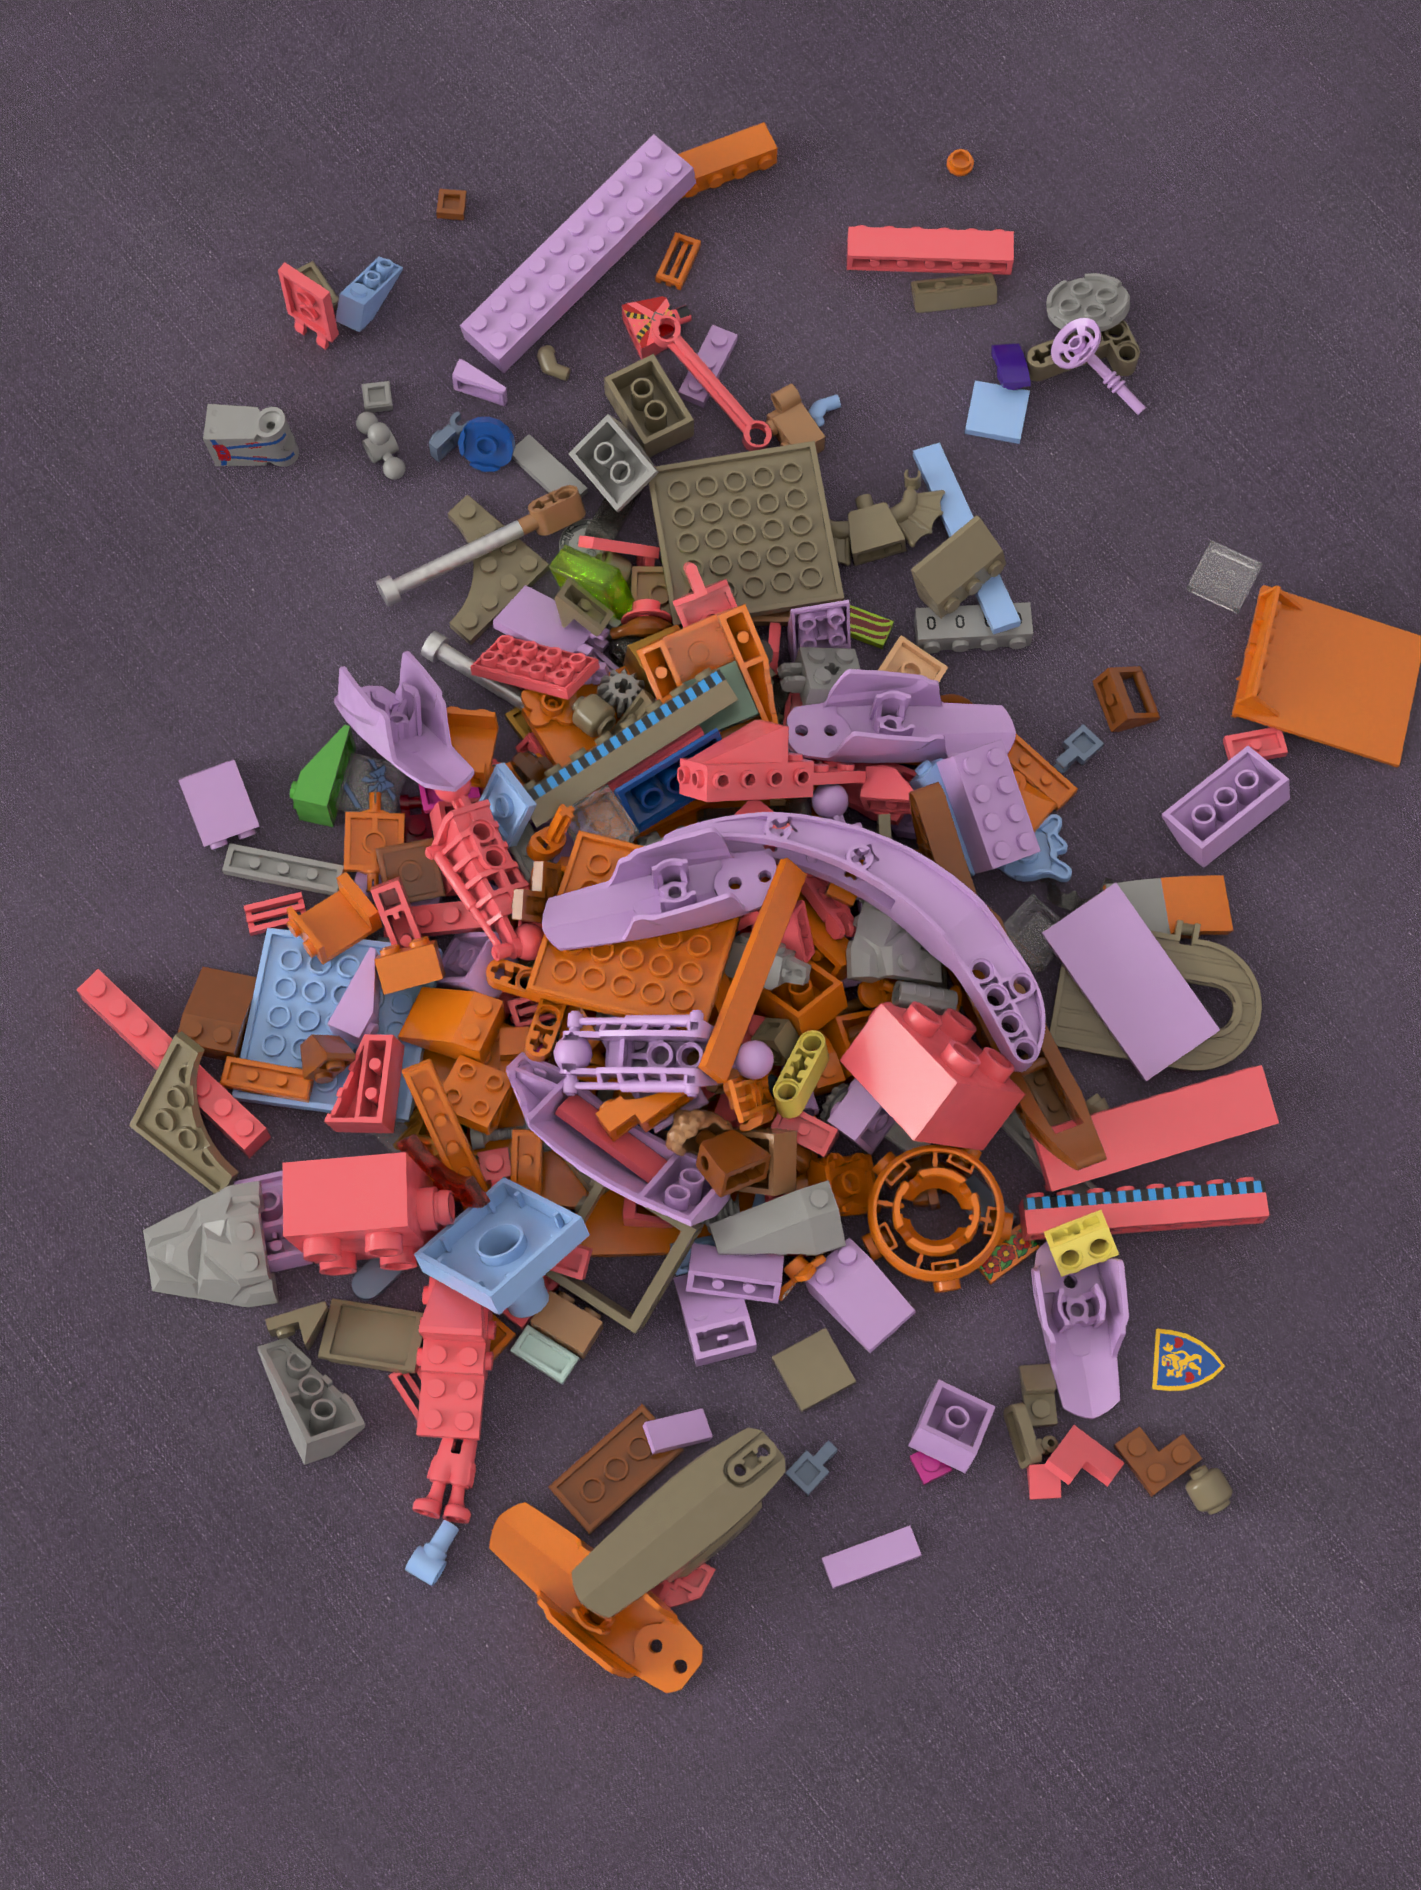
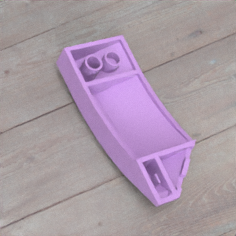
[506,1052,730,1226]

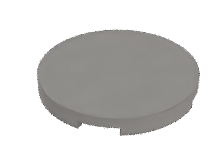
[1046,273,1130,334]

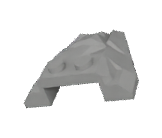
[846,898,947,989]
[143,1181,279,1308]

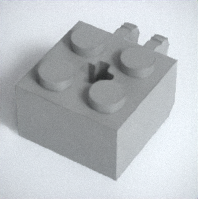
[777,647,861,706]

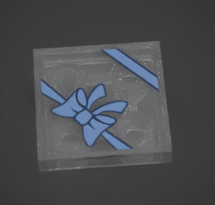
[335,753,407,813]

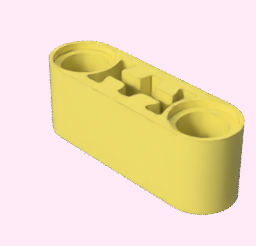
[773,1030,829,1119]

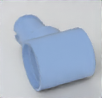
[405,1520,459,1586]

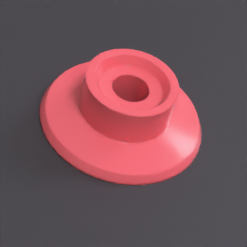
[621,599,672,625]

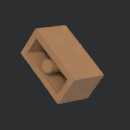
[530,1290,603,1359]

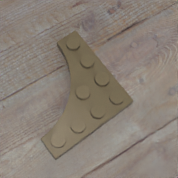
[448,494,550,645]
[129,1031,239,1194]

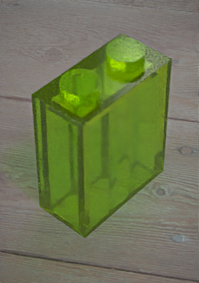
[549,545,635,621]

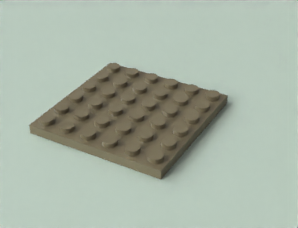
[648,441,844,629]

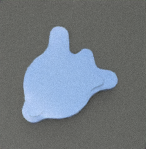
[998,814,1072,883]

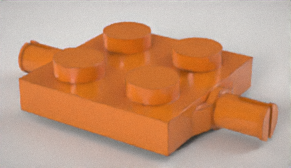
[344,792,405,893]

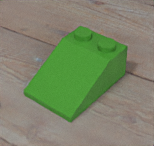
[290,725,356,827]

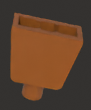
[696,1129,771,1198]

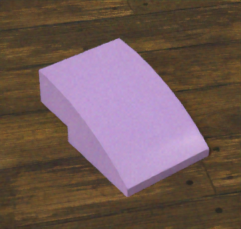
[233,1170,313,1272]

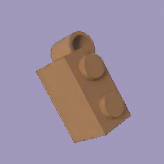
[765,384,825,454]

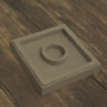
[772,1328,856,1413]

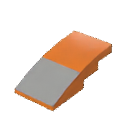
[1103,875,1233,939]

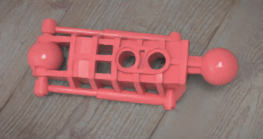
[425,780,544,961]

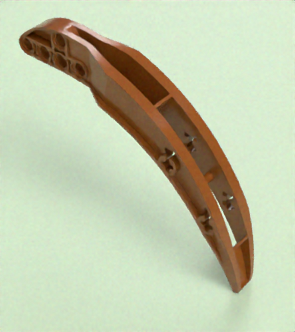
[909,782,1107,1170]

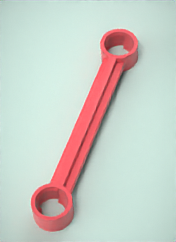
[652,315,772,451]

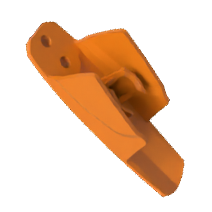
[489,1502,703,1694]

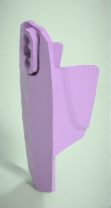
[334,651,474,792]
[786,669,1016,763]
[542,827,777,951]

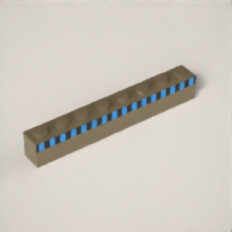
[522,667,738,828]

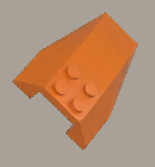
[636,604,778,802]

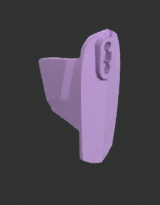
[1031,1241,1129,1419]

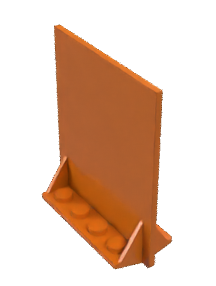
[1231,585,1421,767]

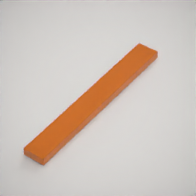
[698,858,807,1084]

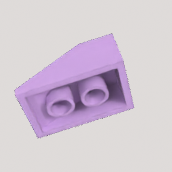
[436,932,519,999]
[805,1238,916,1353]

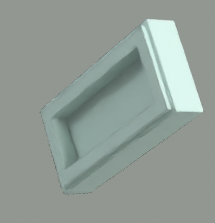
[510,1325,579,1385]

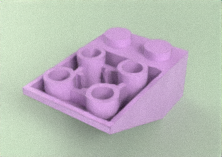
[787,600,851,663]
[673,1274,757,1367]

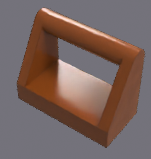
[1092,666,1160,732]

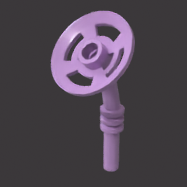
[1051,318,1146,415]

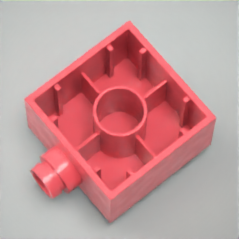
[840,1001,1025,1151]
[282,1152,455,1276]

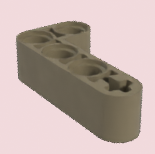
[1026,320,1140,381]

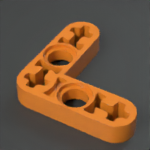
[486,959,568,1062]

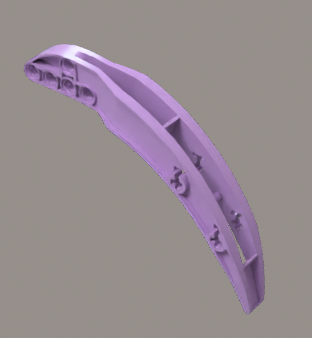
[663,812,1045,1072]

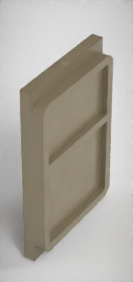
[318,1298,424,1374]

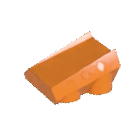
[806,1153,881,1216]

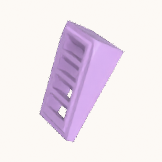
[452,359,508,406]

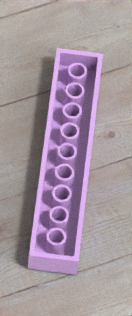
[460,134,696,373]

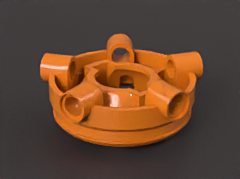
[861,1145,1014,1293]

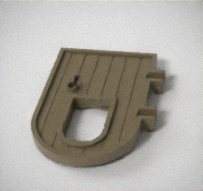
[1049,920,1262,1071]

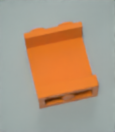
[446,706,499,788]
[286,872,383,965]

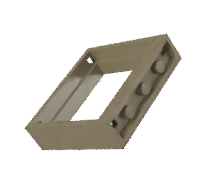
[545,1179,704,1334]

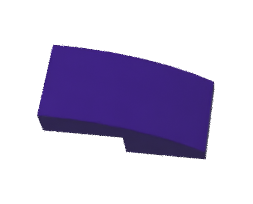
[991,343,1031,390]

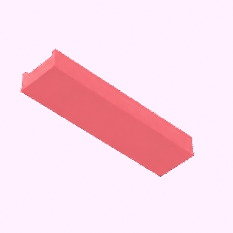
[1029,1065,1279,1192]

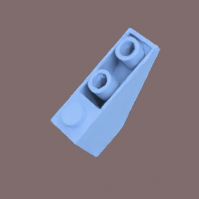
[336,256,403,332]

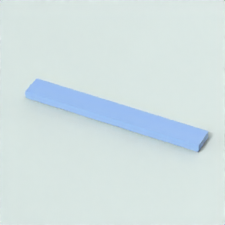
[913,443,1021,635]

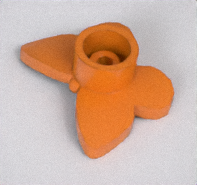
[521,689,577,728]
[779,1254,827,1301]

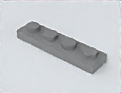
[222,843,344,895]

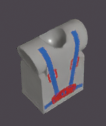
[203,404,299,467]

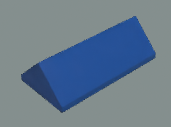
[612,728,722,835]

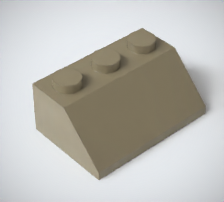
[911,515,1006,619]

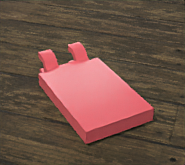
[278,262,339,350]

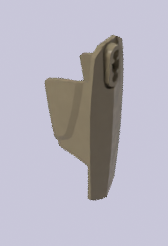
[571,1428,786,1619]

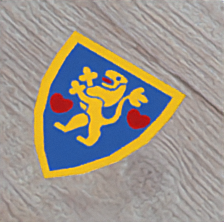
[1152,1328,1225,1391]

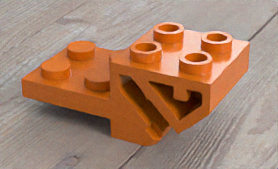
[443,1022,542,1135]

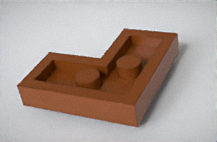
[511,861,561,924]
[1114,1426,1202,1497]

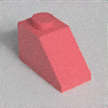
[860,765,913,814]

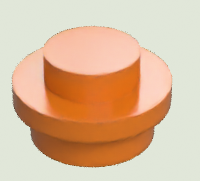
[946,149,974,176]

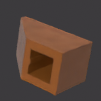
[300,1034,356,1084]

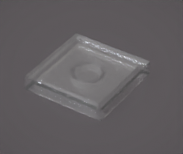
[1186,540,1263,614]

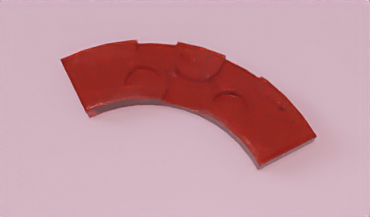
[396,1133,491,1208]

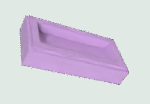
[643,1408,713,1454]

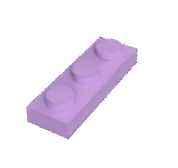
[678,325,738,408]

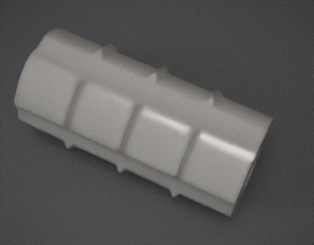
[892,980,958,1015]

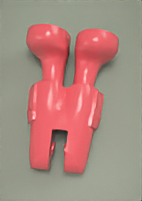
[412,1438,477,1524]

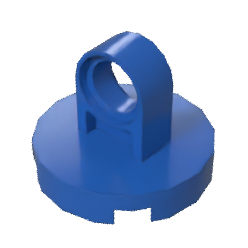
[458,417,515,472]

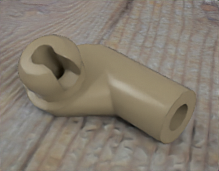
[537,345,571,381]

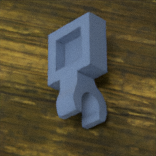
[428,412,469,462]
[1053,724,1104,774]
[785,1440,838,1496]

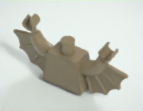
[829,469,945,566]

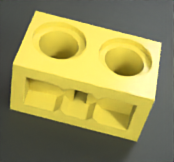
[1044,1210,1119,1277]

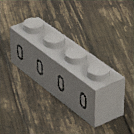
[914,602,1033,654]

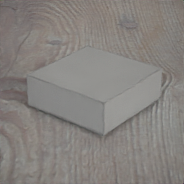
[362,381,393,413]

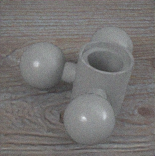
[356,412,405,480]

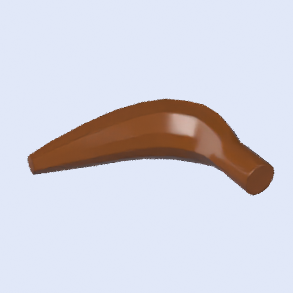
[610,616,673,639]

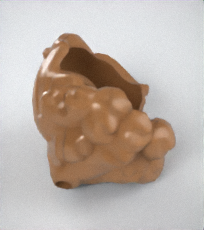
[665,1109,734,1156]

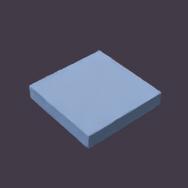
[964,380,1030,444]
[478,762,537,848]

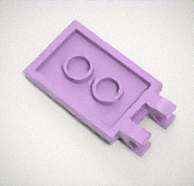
[493,585,610,657]

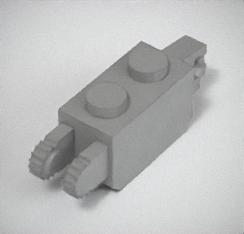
[725,933,811,990]

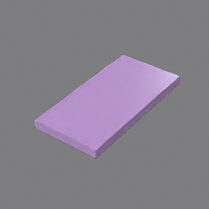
[1041,882,1220,1082]

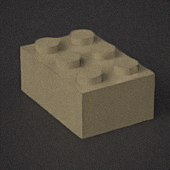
[604,354,694,458]

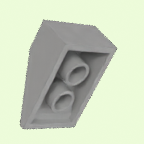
[569,414,659,513]

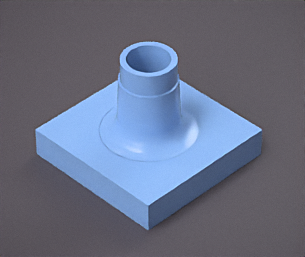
[414,1177,590,1318]

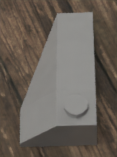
[709,1180,846,1256]
[258,1338,365,1465]

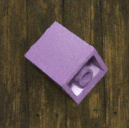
[178,759,259,850]

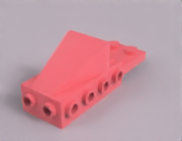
[677,720,866,802]
[416,1276,496,1440]

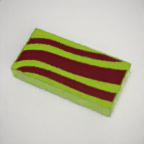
[850,605,894,650]

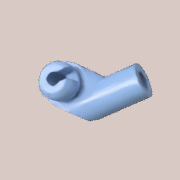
[808,394,841,427]

